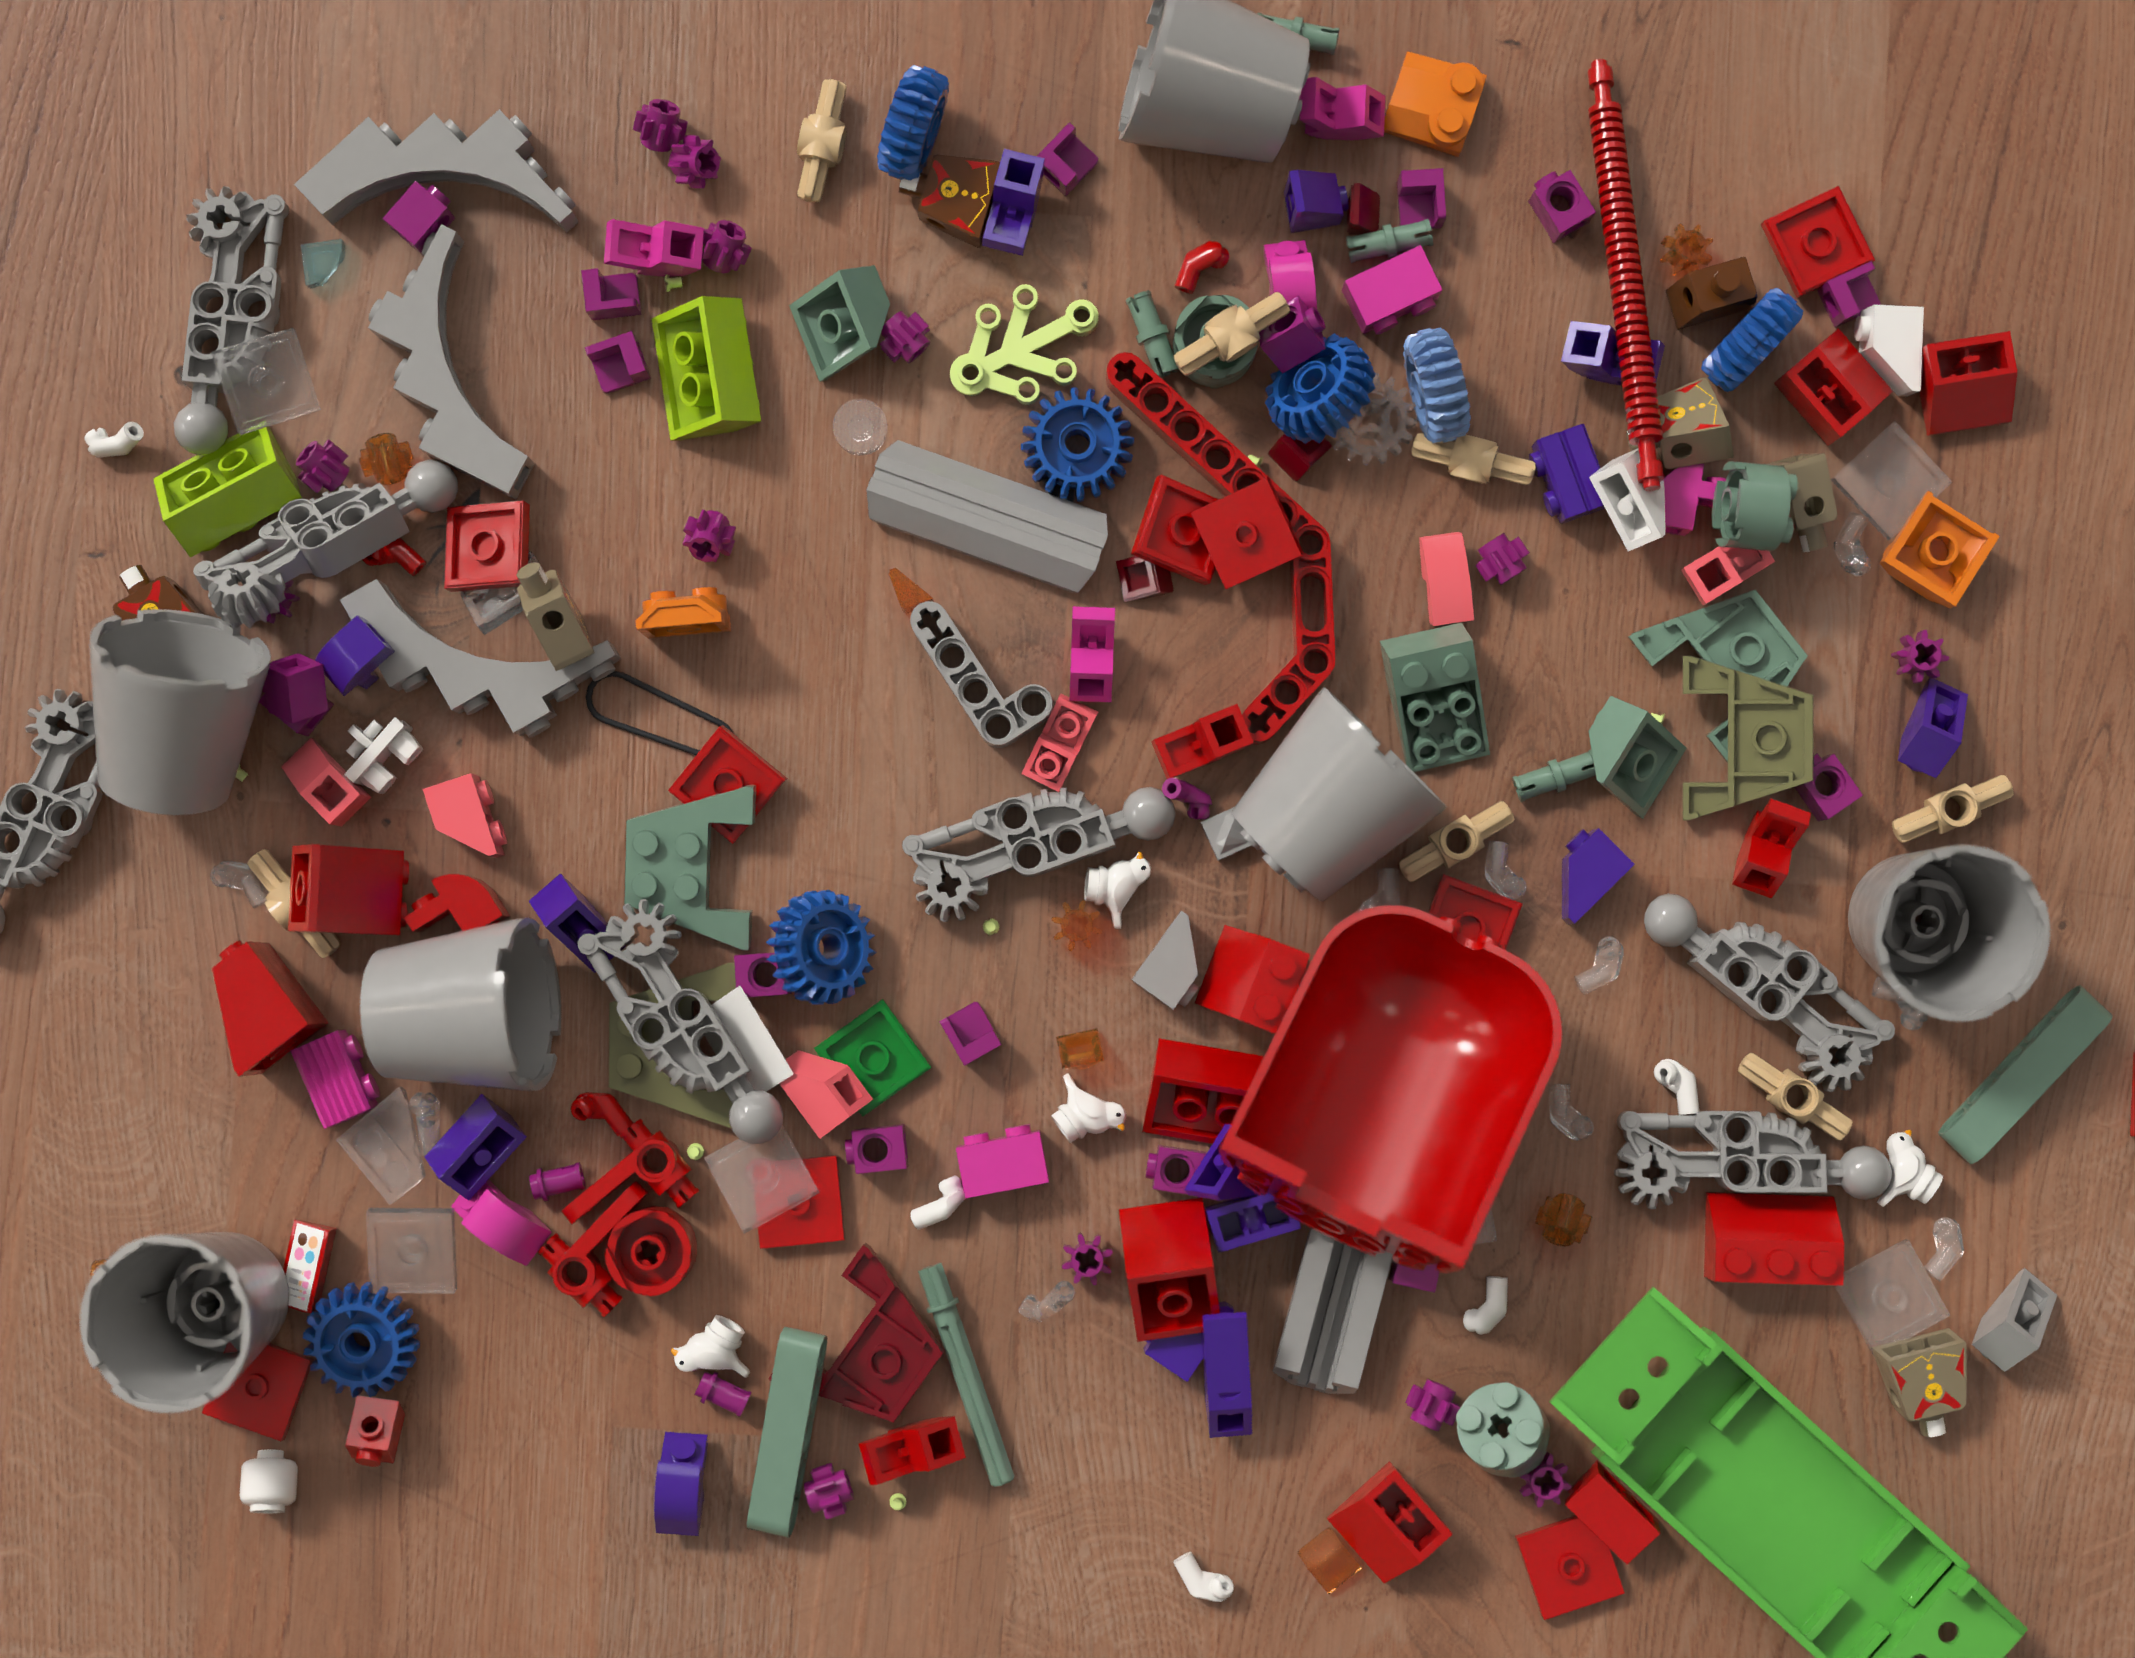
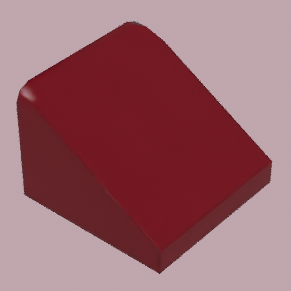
[1347,183,1380,235]
[1268,434,1332,481]
[1116,556,1174,602]

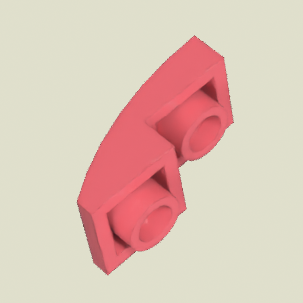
[1419,532,1474,626]
[1021,694,1098,792]

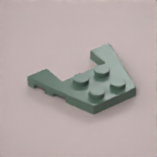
[1628,590,1808,763]
[624,785,756,950]

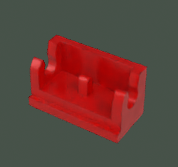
[1565,1460,1660,1565]

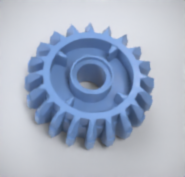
[1403,327,1471,443]

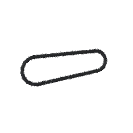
[585,671,733,756]

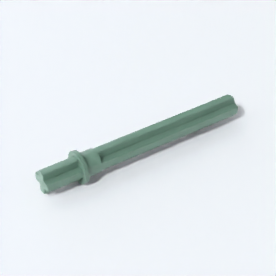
[918,1263,1014,1487]

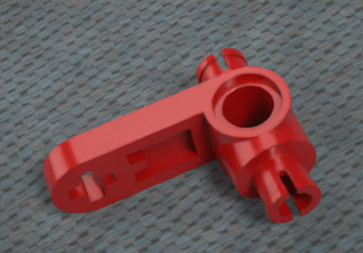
[561,1119,700,1225]
[537,1181,649,1318]

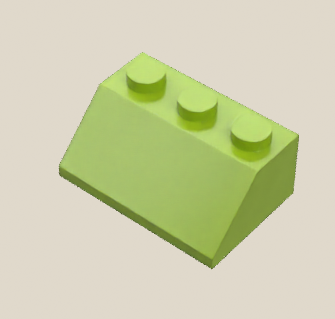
[651,296,761,441]
[153,420,302,558]

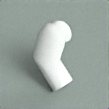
[85,422,144,458]
[1654,1059,1700,1115]
[911,1175,965,1230]
[1463,1276,1508,1335]
[1173,1552,1234,1602]

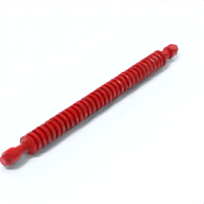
[1587,59,1664,491]

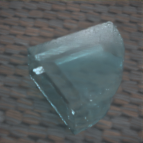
[300,239,346,289]

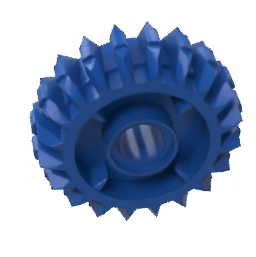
[877,65,949,181]
[1701,288,1803,392]
[1264,333,1376,444]
[1021,387,1134,502]
[765,890,877,1005]
[302,1281,421,1398]

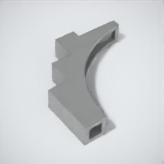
[294,109,579,233]
[368,224,535,500]
[340,579,621,738]

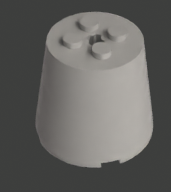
[1118,0,1310,163]
[89,609,271,815]
[1231,687,1447,902]
[1848,845,2050,1021]
[360,918,561,1091]
[80,1232,289,1413]

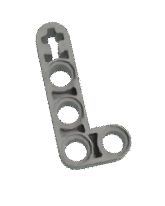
[910,601,1053,748]

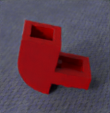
[1151,704,1254,779]
[1732,799,1811,899]
[404,874,510,932]
[858,1416,966,1485]

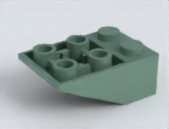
[1380,622,1490,772]

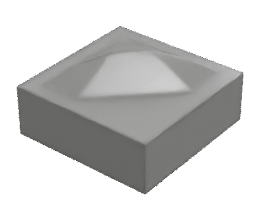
[1200,807,1252,861]

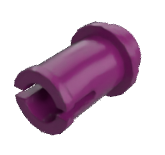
[529,1162,586,1202]
[694,1371,752,1417]

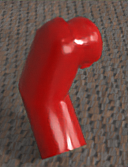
[1174,241,1230,294]
[362,538,427,576]
[570,1092,634,1137]

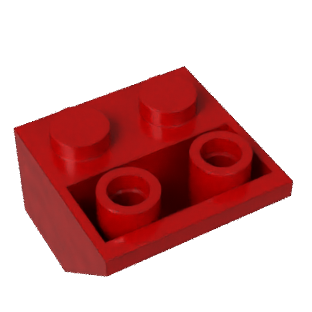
[1774,328,1893,446]
[1919,331,2018,436]
[1327,1461,1453,1584]

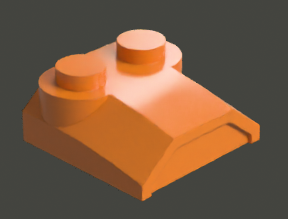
[1384,51,1487,157]
[1879,491,2000,609]
[635,587,731,638]

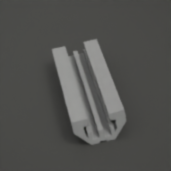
[867,440,1108,593]
[1272,1228,1393,1394]

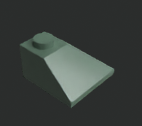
[789,265,890,382]
[1588,696,1687,819]

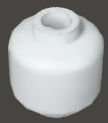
[240,1450,298,1514]

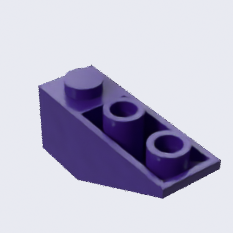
[1203,1312,1252,1438]

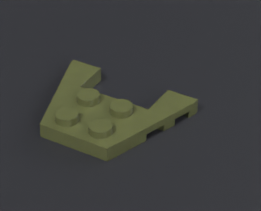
[1683,656,1814,820]
[609,963,736,1128]

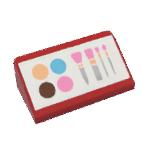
[283,1219,337,1314]

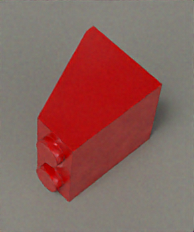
[288,844,409,935]
[1194,925,1311,1034]
[212,940,329,1077]
[1118,1197,1220,1342]

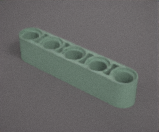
[1938,985,2113,1164]
[747,1327,828,1538]

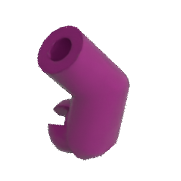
[1162,778,1213,820]

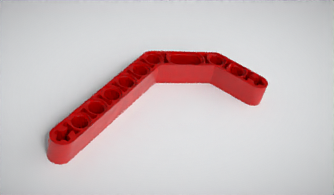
[1106,352,1336,745]

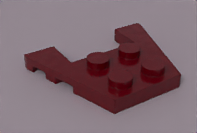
[768,1243,945,1422]

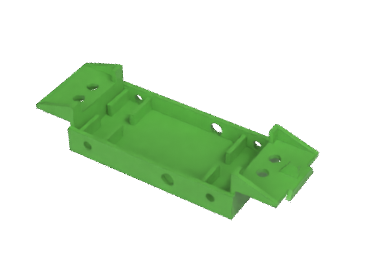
[1549,1287,2028,1658]

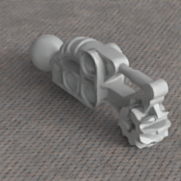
[174,186,289,455]
[193,459,458,629]
[0,689,103,934]
[902,787,1176,922]
[1644,893,1895,1092]
[578,899,783,1144]
[1614,1111,1892,1209]

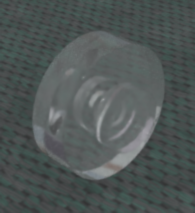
[833,399,888,456]

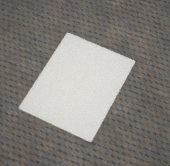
[694,986,793,1092]

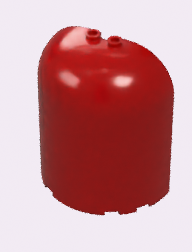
[1219,905,1562,1273]

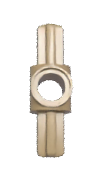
[797,79,847,202]
[1174,292,1290,376]
[1412,433,1536,486]
[1892,775,2014,843]
[1398,801,1515,882]
[248,849,341,958]
[1738,1053,1853,1140]

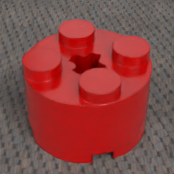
[605,1206,697,1296]

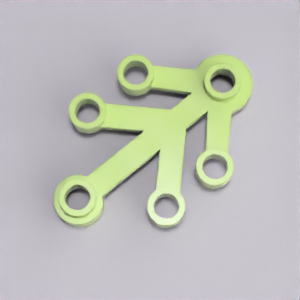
[950,284,1098,405]

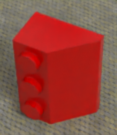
[1142,1038,1265,1144]
[1704,1192,1844,1286]

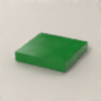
[814,999,932,1117]

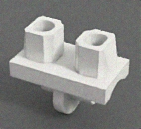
[344,717,423,794]

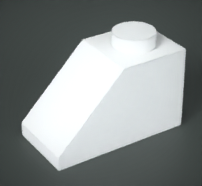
[1854,305,1924,397]
[1589,448,1666,551]

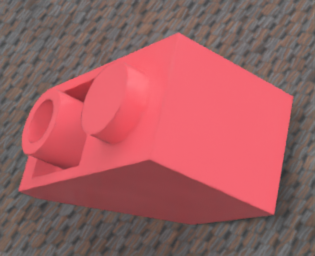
[281,737,371,827]
[423,773,507,858]
[779,1050,873,1139]

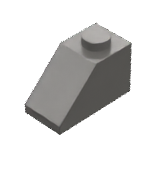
[1131,911,1199,1010]
[1972,1268,2057,1372]

